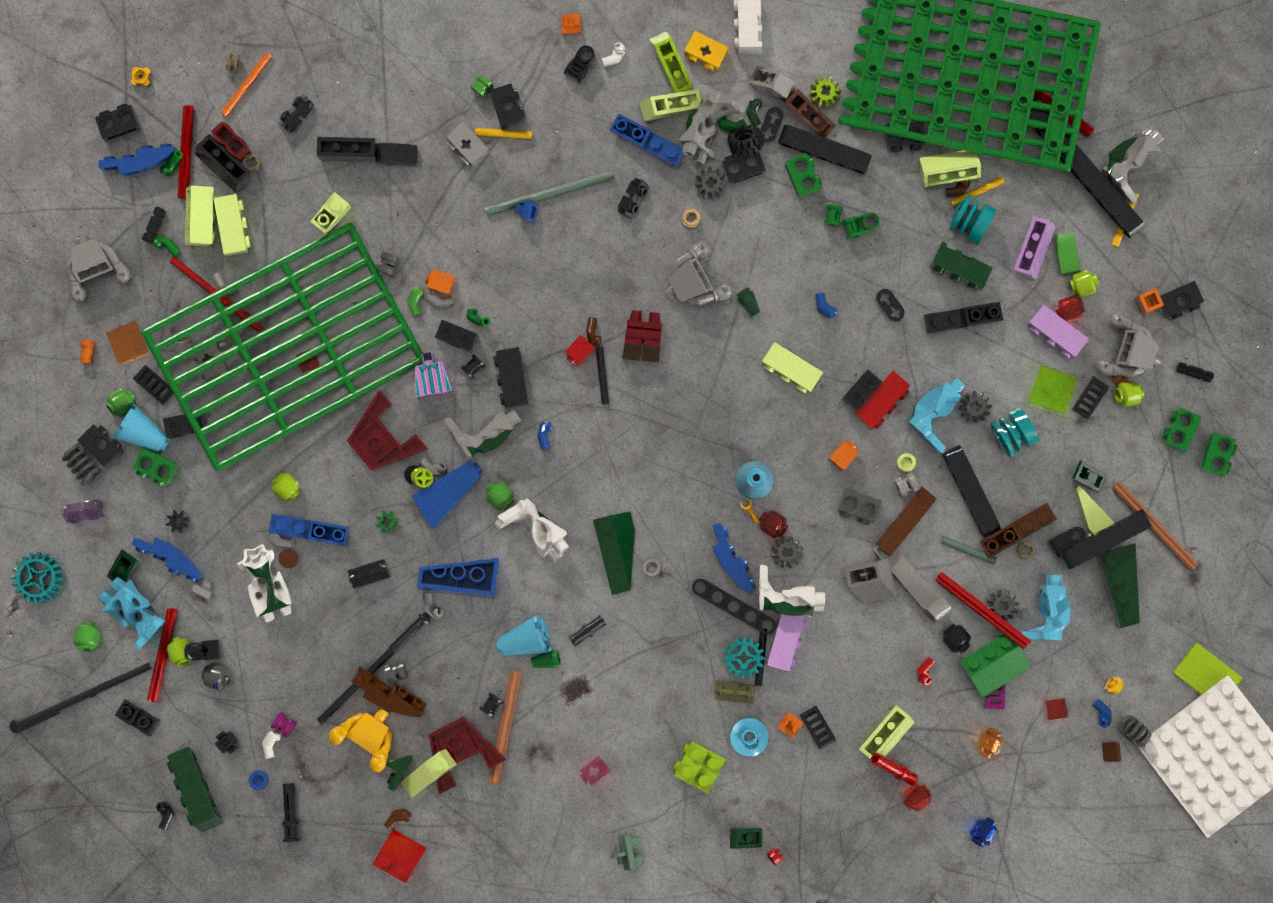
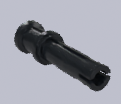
[282,783,300,842]

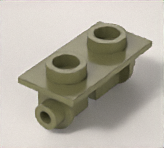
[715,680,755,704]

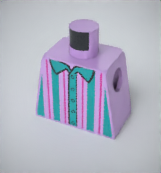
[415,352,453,399]

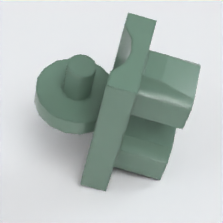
[611,835,644,871]

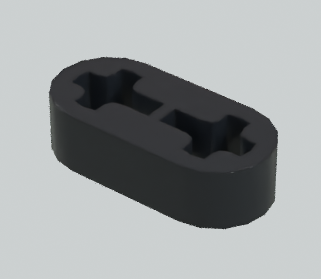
[760,107,783,143]
[876,289,905,322]

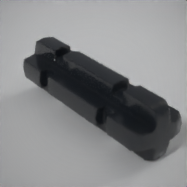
[142,207,166,244]
[1176,362,1214,382]

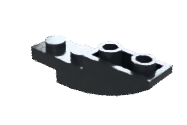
[924,302,1003,334]

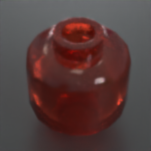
[1055,295,1085,322]
[759,510,788,538]
[903,783,933,812]

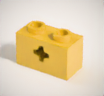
[684,31,729,71]

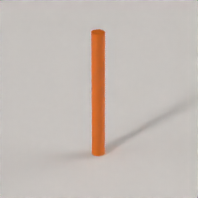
[220,52,272,117]

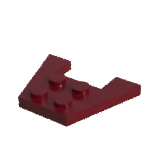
[347,390,428,471]
[429,716,507,795]

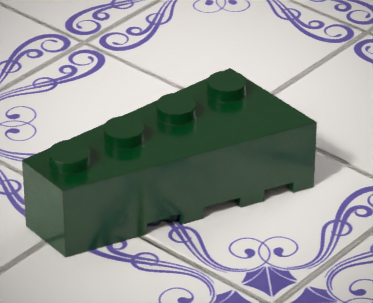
[1096,543,1140,628]
[167,746,224,832]

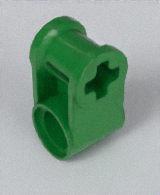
[841,213,880,240]

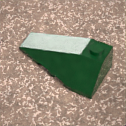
[593,511,635,595]

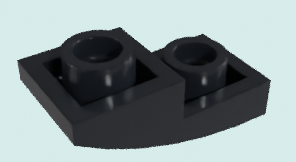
[376,143,417,166]
[115,699,160,736]

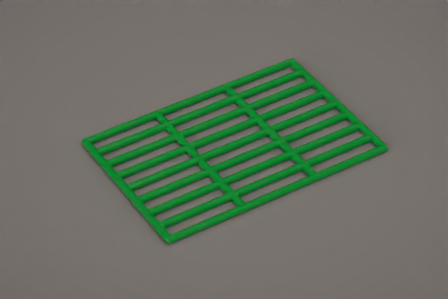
[141,223,423,471]

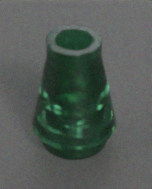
[736,287,761,317]

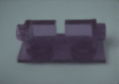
[62,499,104,524]

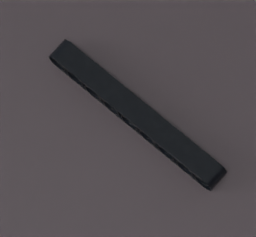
[1029,98,1145,239]

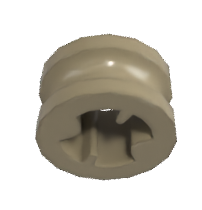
[226,53,240,71]
[243,154,261,172]
[1017,542,1036,559]

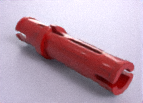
[870,753,918,785]

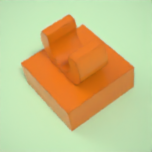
[561,13,581,35]
[777,712,804,738]

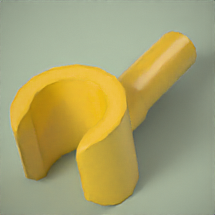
[740,498,760,524]

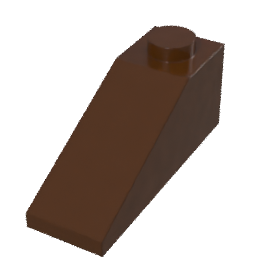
[779,85,836,138]

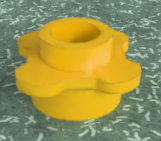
[131,67,151,86]
[1104,676,1124,695]

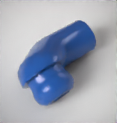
[815,293,837,318]
[537,421,553,450]
[1092,698,1112,728]

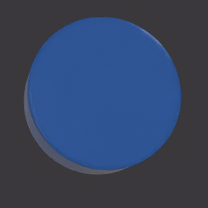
[249,770,269,790]

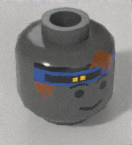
[201,663,232,691]

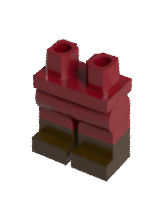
[622,310,662,363]

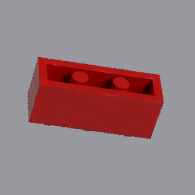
[854,371,910,430]

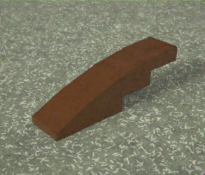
[875,487,937,557]

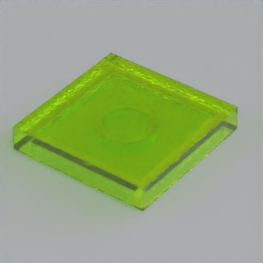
[1028,365,1077,414]

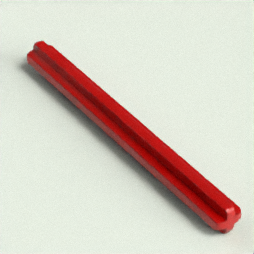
[935,572,1031,649]

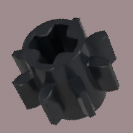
[166,510,190,533]
[215,731,239,754]

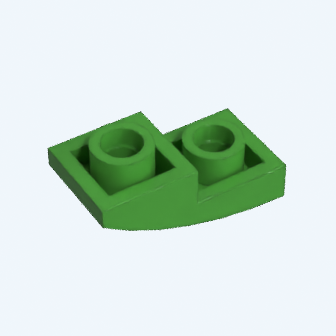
[1054,232,1081,275]

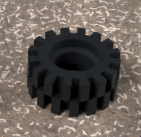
[727,125,764,157]

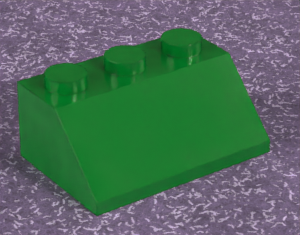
[960,634,1031,698]

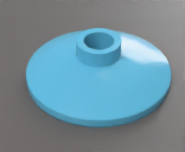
[730,718,769,757]

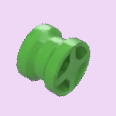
[470,75,494,98]

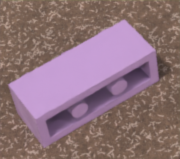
[1014,216,1056,280]
[1027,304,1089,359]
[766,614,807,671]

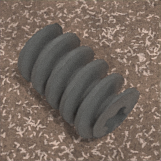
[62,443,102,486]

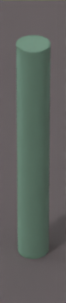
[941,536,997,565]

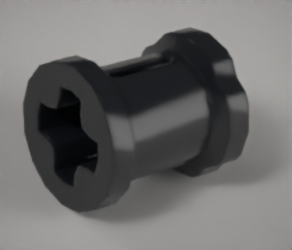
[461,354,486,379]
[479,693,504,718]

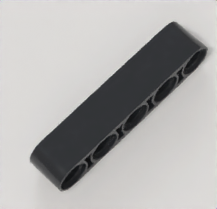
[778,125,872,174]
[942,445,1001,537]
[1060,509,1152,570]
[692,579,776,635]

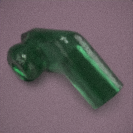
[746,98,762,127]

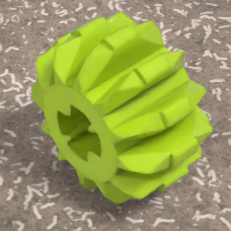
[809,76,842,109]

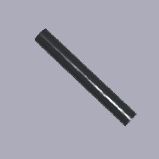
[596,347,609,405]
[755,628,768,686]

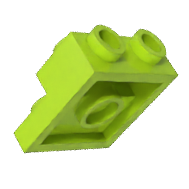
[673,741,726,793]

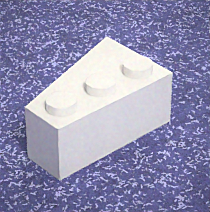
[733,0,762,55]

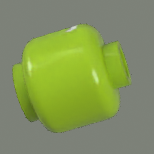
[1070,270,1100,297]
[1114,381,1144,407]
[271,472,300,501]
[167,637,192,667]

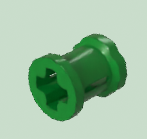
[824,204,843,227]

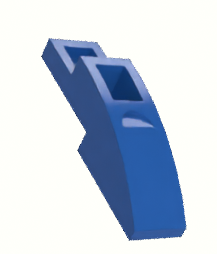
[609,114,684,167]
[98,144,177,177]
[268,514,349,546]
[712,523,756,594]
[131,538,204,582]

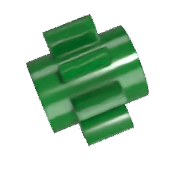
[375,511,399,534]

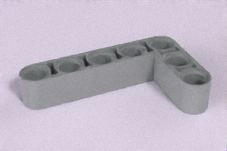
[873,547,952,622]

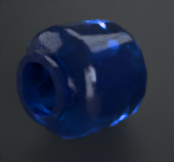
[970,817,998,847]

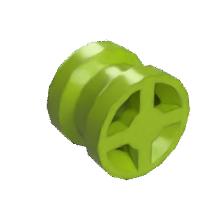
[411,467,433,488]

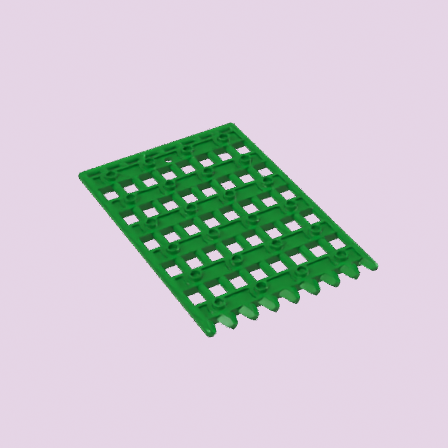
[838,0,1101,172]

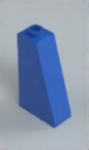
[412,460,482,529]

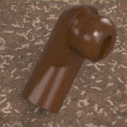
[945,180,970,198]
[586,317,601,346]
[384,809,412,830]

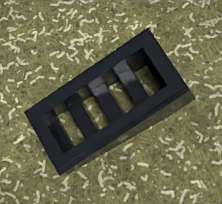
[133,365,173,405]
[1072,375,1109,419]
[800,706,837,750]

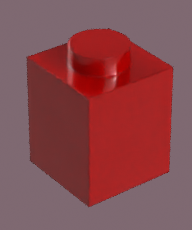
[565,335,595,366]

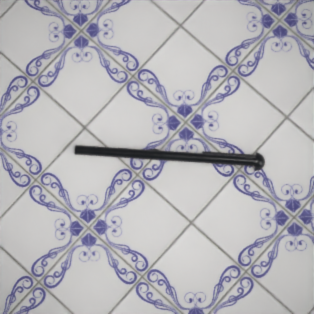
[317,612,431,724]
[9,662,152,734]

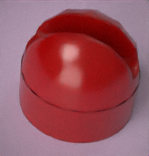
[767,848,783,866]

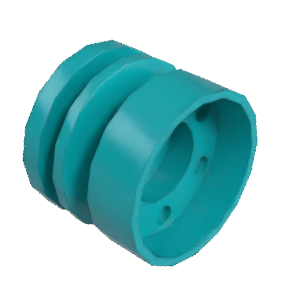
[949,194,997,245]
[990,407,1040,458]

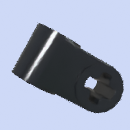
[564,45,595,84]
[1048,527,1086,558]
[184,640,220,661]

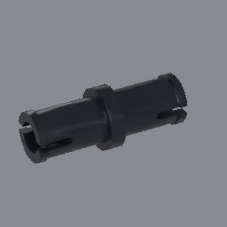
[568,615,606,647]

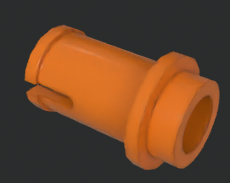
[80,340,95,363]

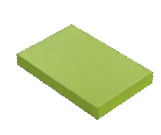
[1173,642,1243,695]

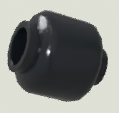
[943,624,971,653]

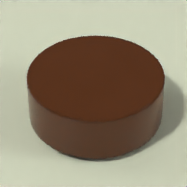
[278,549,298,568]

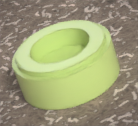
[896,453,916,473]

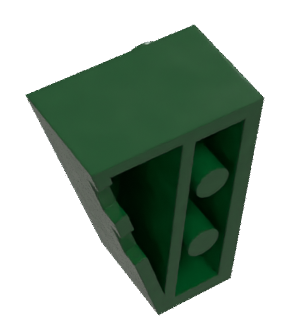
[929,241,993,292]

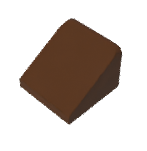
[1102,741,1121,762]

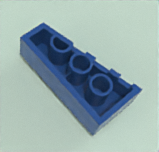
[417,558,499,599]

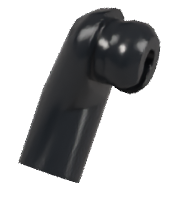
[156,801,174,831]

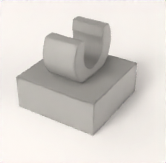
[191,580,212,605]

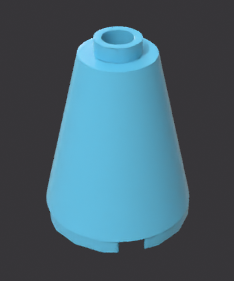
[113,404,169,452]
[736,461,774,499]
[496,615,552,656]

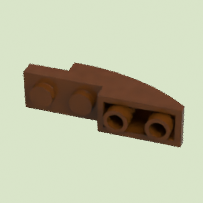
[980,502,1057,559]
[351,666,426,717]

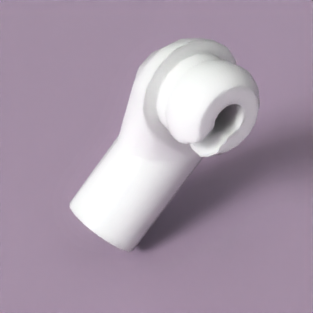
[602,43,625,67]
[262,731,280,759]

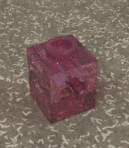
[580,755,611,785]

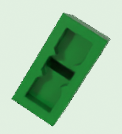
[784,153,822,199]
[1162,408,1202,453]
[1199,432,1237,477]
[133,447,180,487]

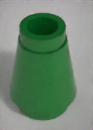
[531,649,561,669]

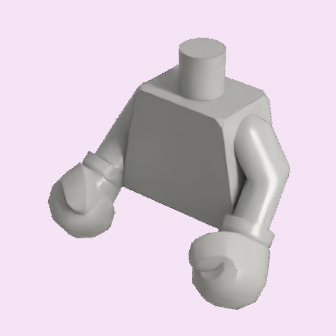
[65,236,131,302]
[665,241,732,305]
[1097,314,1162,377]

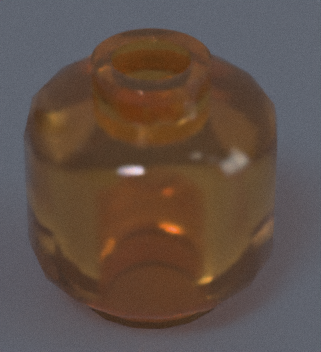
[976,728,1005,758]

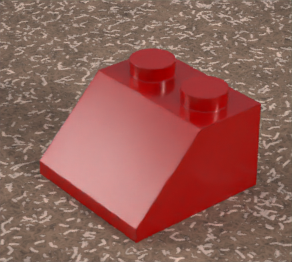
[372,829,426,883]

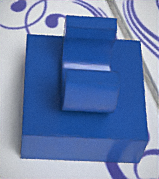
[514,200,539,223]

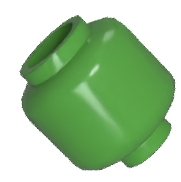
[106,388,135,417]
[486,482,515,511]
[73,622,100,652]

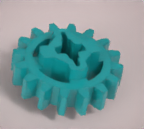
[723,637,765,679]

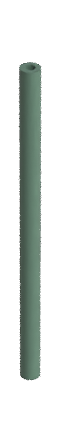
[485,171,615,215]

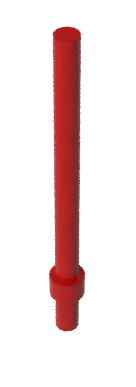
[170,256,263,333]

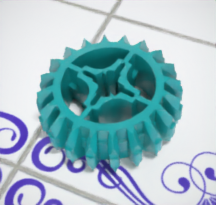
[11,552,64,604]

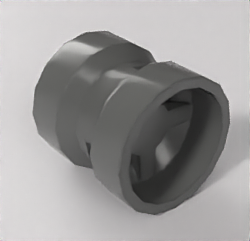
[375,251,400,276]
[384,660,407,683]

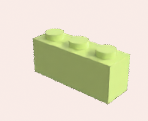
[919,150,981,187]
[185,185,216,246]
[214,194,251,257]
[762,342,823,394]
[859,705,915,761]

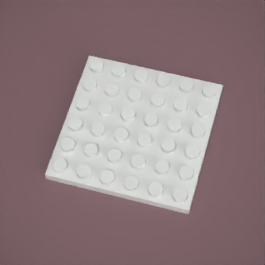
[1137,675,1273,838]

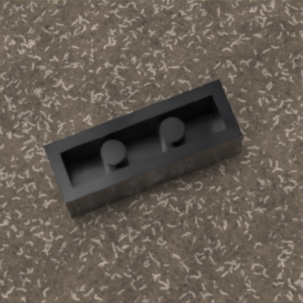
[195,134,251,193]
[317,137,377,161]
[493,347,529,409]

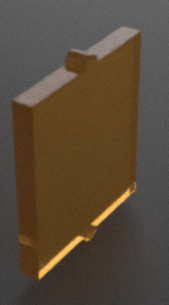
[106,321,148,364]

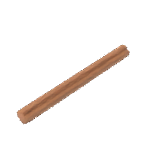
[1112,482,1198,570]
[488,670,521,784]

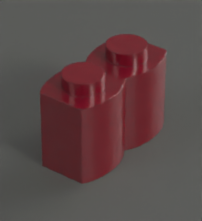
[212,122,251,161]

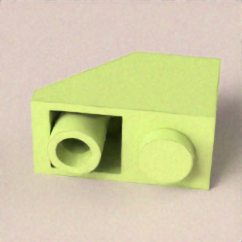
[310,192,351,234]

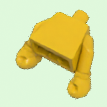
[328,707,392,772]

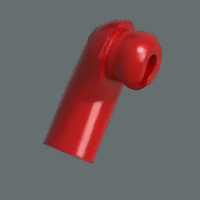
[917,657,935,686]

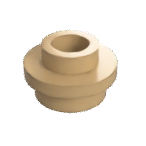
[682,209,701,228]

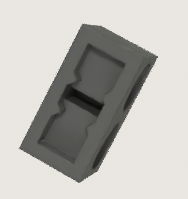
[837,488,882,525]

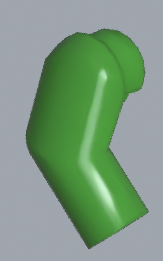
[407,288,424,317]

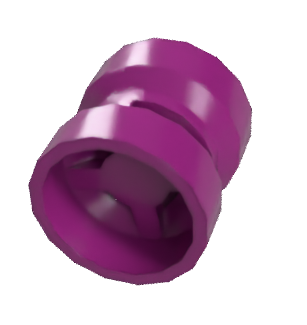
[270,712,297,738]

